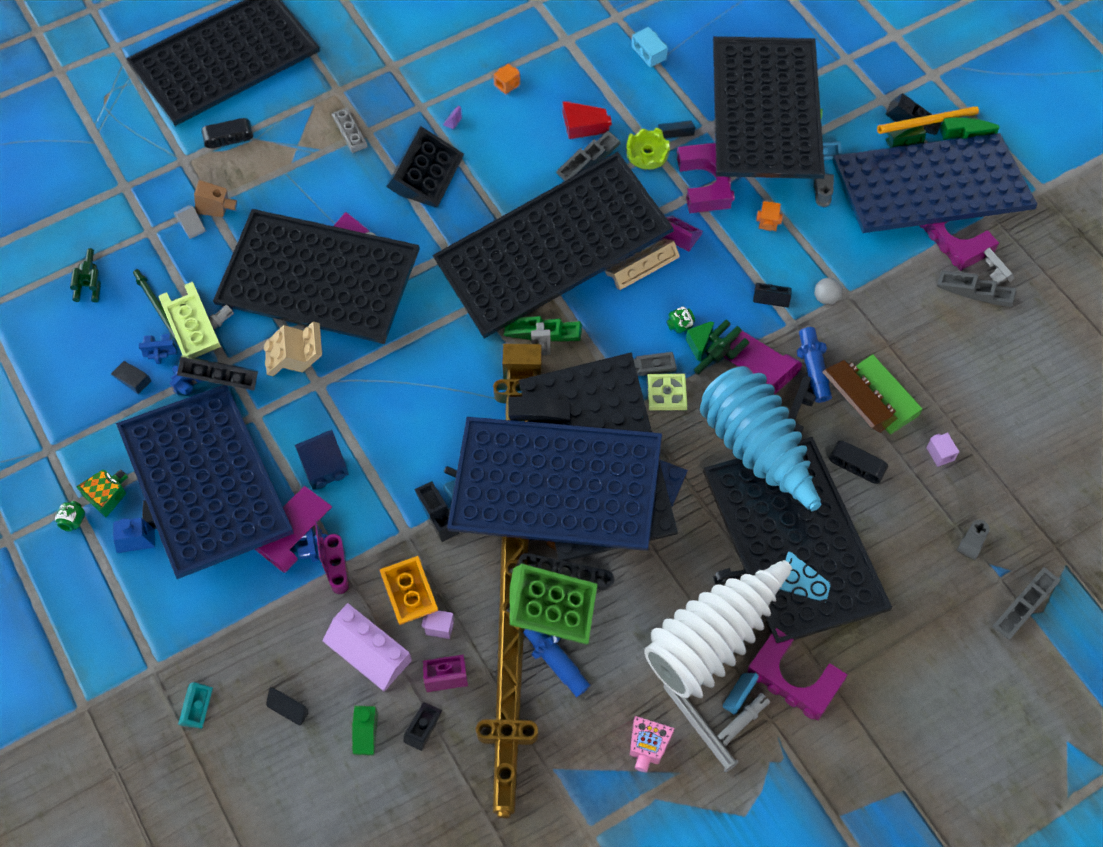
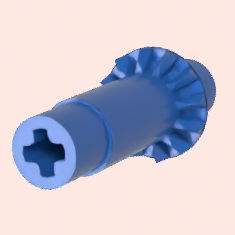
[796,327,832,403]
[523,629,591,698]

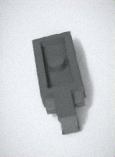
[633,352,677,376]

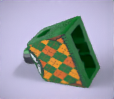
[76,469,128,518]

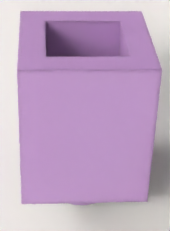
[926,433,959,467]
[422,610,454,639]

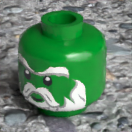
[666,307,695,334]
[55,501,85,532]

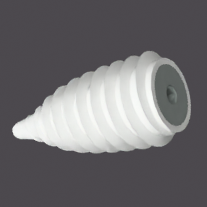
[644,560,792,698]

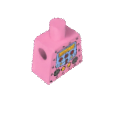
[630,716,674,772]

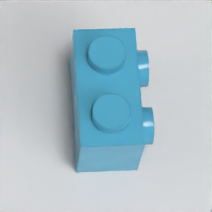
[632,27,668,68]

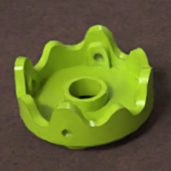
[626,128,670,170]

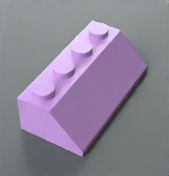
[322,603,412,692]

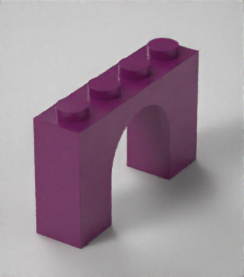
[677,143,735,213]
[919,221,999,271]
[747,628,847,721]

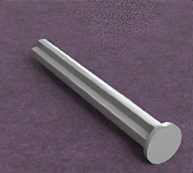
[663,684,739,772]

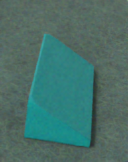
[178,682,213,729]

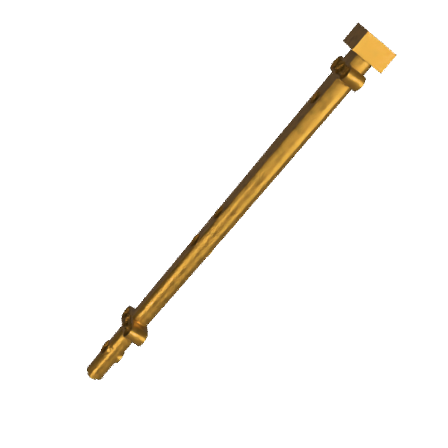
[476,344,542,818]

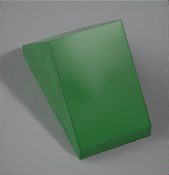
[686,321,714,362]

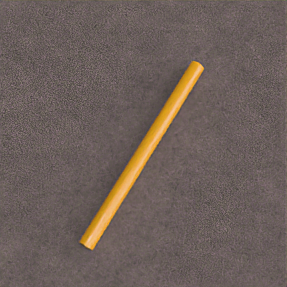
[877,106,979,134]

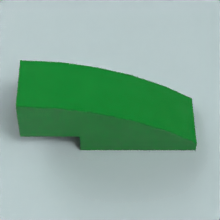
[940,118,1000,140]

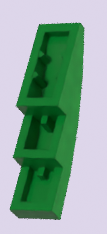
[504,316,582,342]

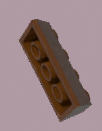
[822,360,898,433]

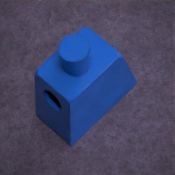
[113,518,155,553]

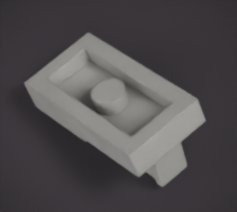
[984,247,1015,285]
[531,323,551,355]

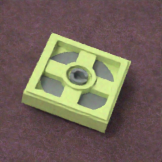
[647,374,687,410]

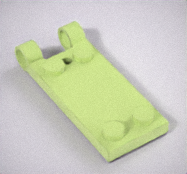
[158,282,221,358]

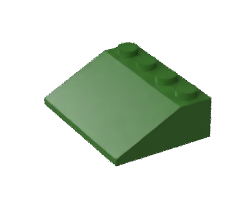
[510,564,597,645]

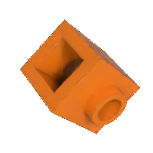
[494,63,520,94]
[756,201,783,231]

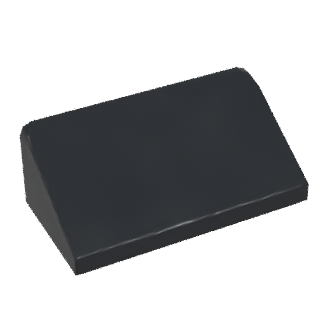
[658,121,695,139]
[753,282,792,308]
[266,687,309,726]

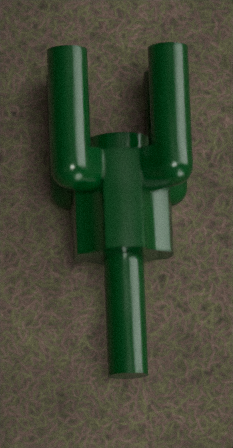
[70,248,101,303]
[693,320,750,375]

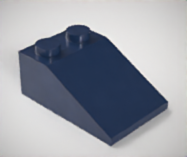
[295,430,349,490]

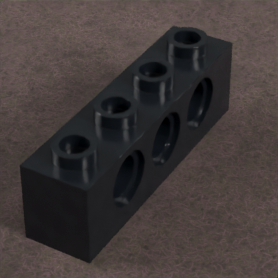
[177,355,258,391]

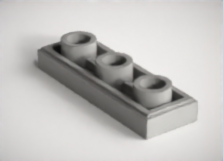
[332,108,368,153]

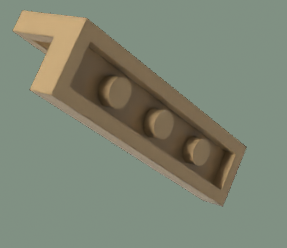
[605,238,680,290]

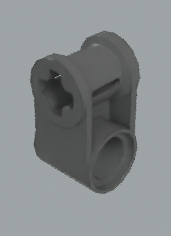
[814,174,834,207]
[956,520,989,560]

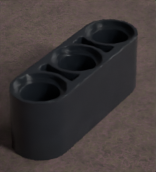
[201,118,253,149]
[829,440,888,484]

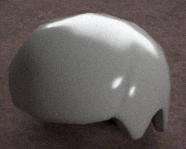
[814,278,843,305]

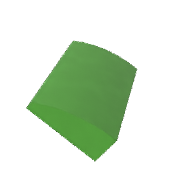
[856,354,922,435]

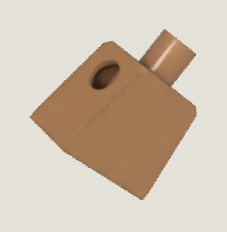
[194,180,237,217]

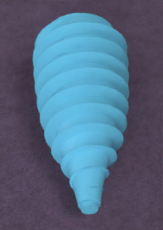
[700,366,821,511]

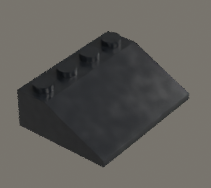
[386,126,464,208]

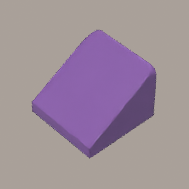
[443,106,462,129]

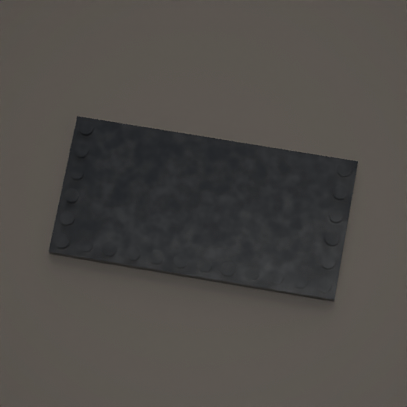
[433,152,674,339]

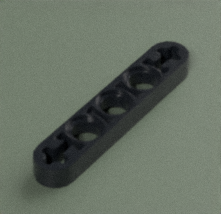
[517,553,615,590]

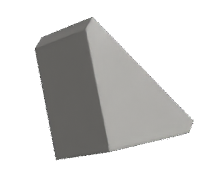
[174,205,205,239]

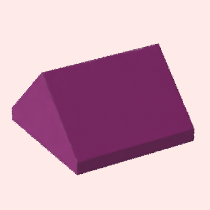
[663,216,703,252]
[423,654,468,692]

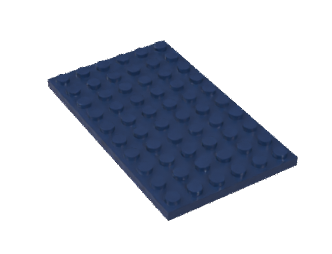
[833,133,1037,233]
[116,385,294,579]
[447,417,662,551]

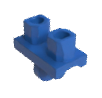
[139,334,177,364]
[170,366,203,396]
[297,528,328,562]

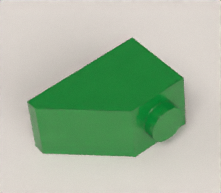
[352,706,378,756]

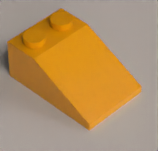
[379,556,438,625]

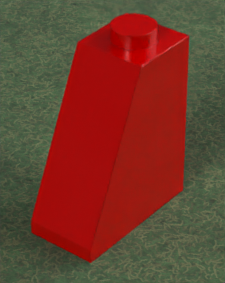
[562,101,612,139]

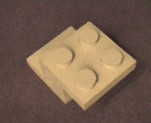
[264,322,322,376]

